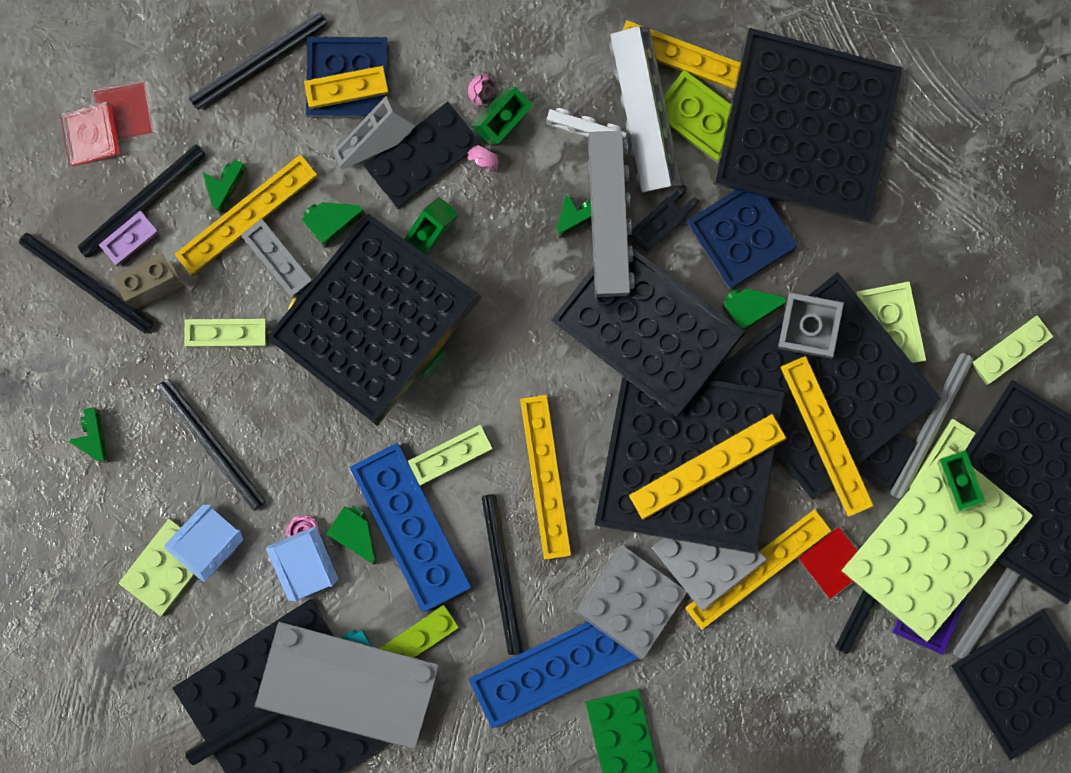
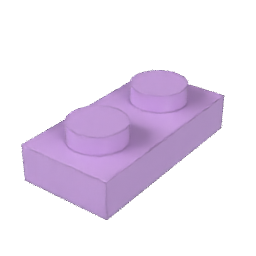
[99,211,159,267]

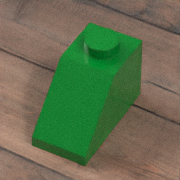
[404,197,459,256]
[301,202,365,248]
[722,288,787,331]
[326,506,376,564]

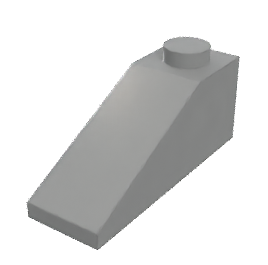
[333,96,415,170]

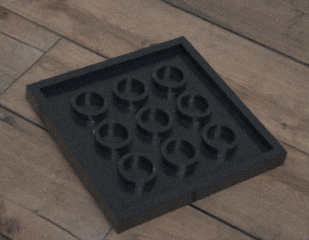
[949,609,1071,760]

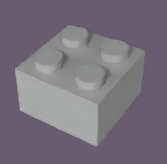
[778,293,843,359]

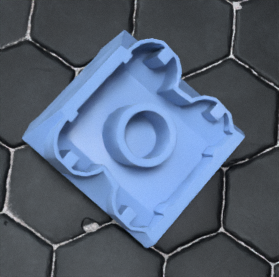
[164,505,243,582]
[266,527,338,602]

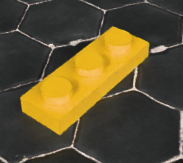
[304,66,389,109]

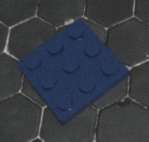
[306,37,388,118]
[686,190,798,290]

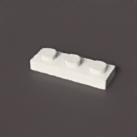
[547,108,627,138]

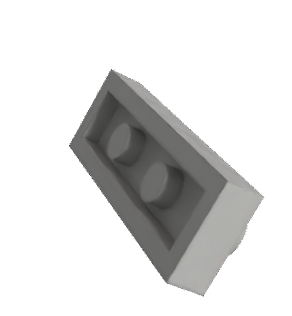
[241,219,312,298]

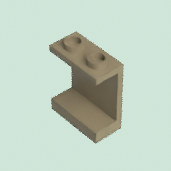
[113,253,184,310]

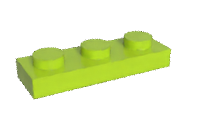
[379,605,459,658]

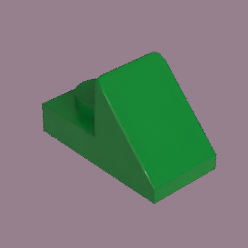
[202,159,247,214]
[556,193,592,238]
[67,407,108,463]

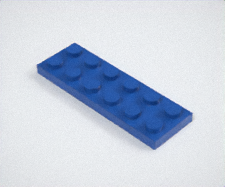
[349,443,471,613]
[468,622,638,729]

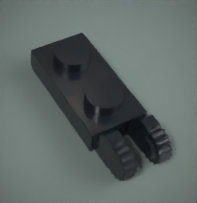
[629,185,700,253]

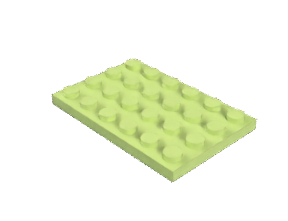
[842,446,1033,642]

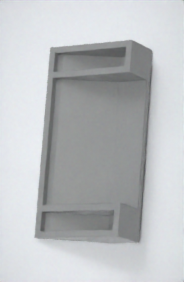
[255,622,438,749]

